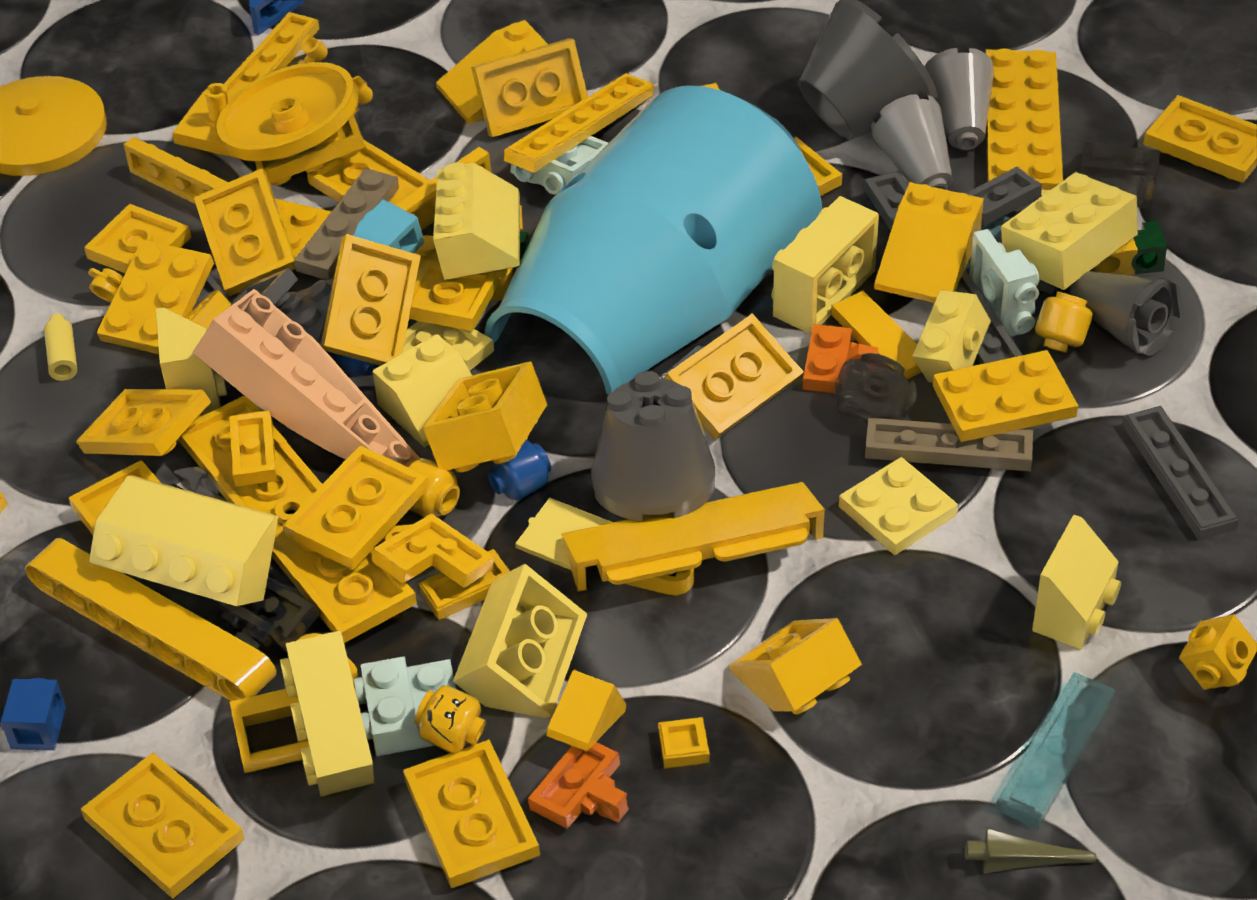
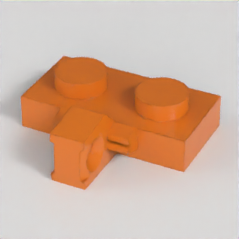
[802,324,878,394]
[528,742,629,829]

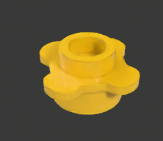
[88,268,123,302]

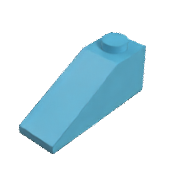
[354,199,425,253]

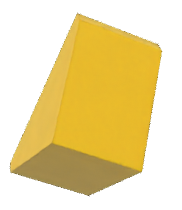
[546,670,626,751]

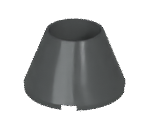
[798,0,938,140]

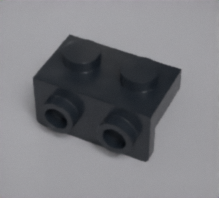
[213,578,320,654]

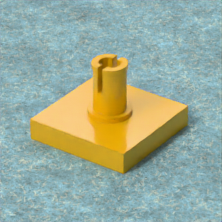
[172,83,239,159]

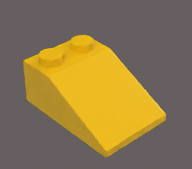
[436,20,548,124]
[874,182,984,303]

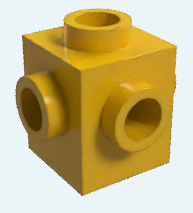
[1179,614,1257,690]

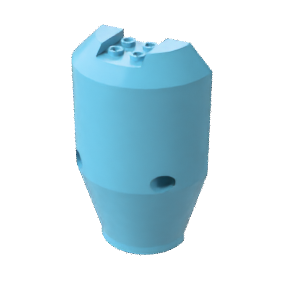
[485,86,822,394]

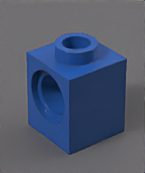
[1,678,66,750]

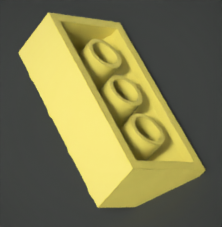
[433,162,520,280]
[89,475,279,606]

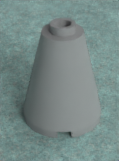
[924,48,994,150]
[871,94,953,190]

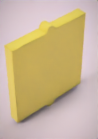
[515,498,613,570]

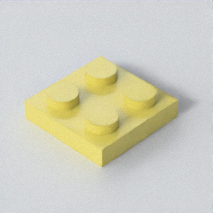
[839,457,958,556]

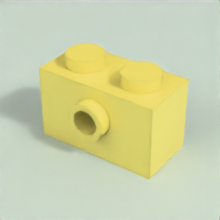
[912,290,991,383]

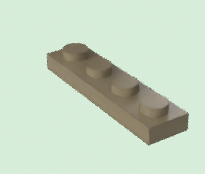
[294,168,399,280]
[865,418,1033,471]

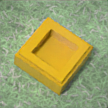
[658,717,710,769]

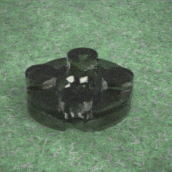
[835,353,917,423]

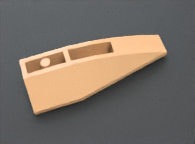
[193,289,420,466]

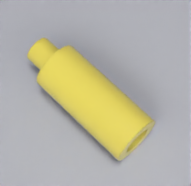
[44,313,77,381]

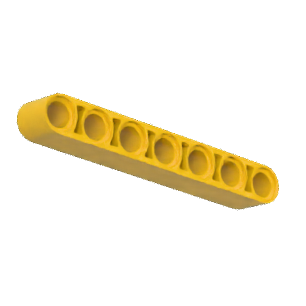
[25,538,276,701]

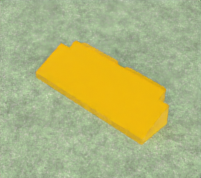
[561,482,825,592]

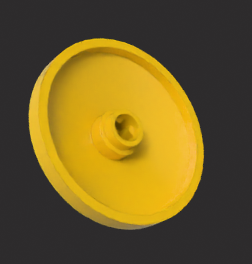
[217,62,358,161]
[0,76,107,176]

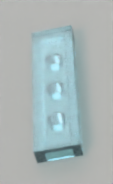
[995,672,1116,829]

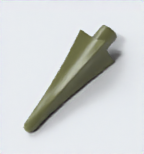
[965,828,1097,874]

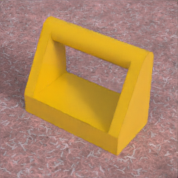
[229,689,309,773]

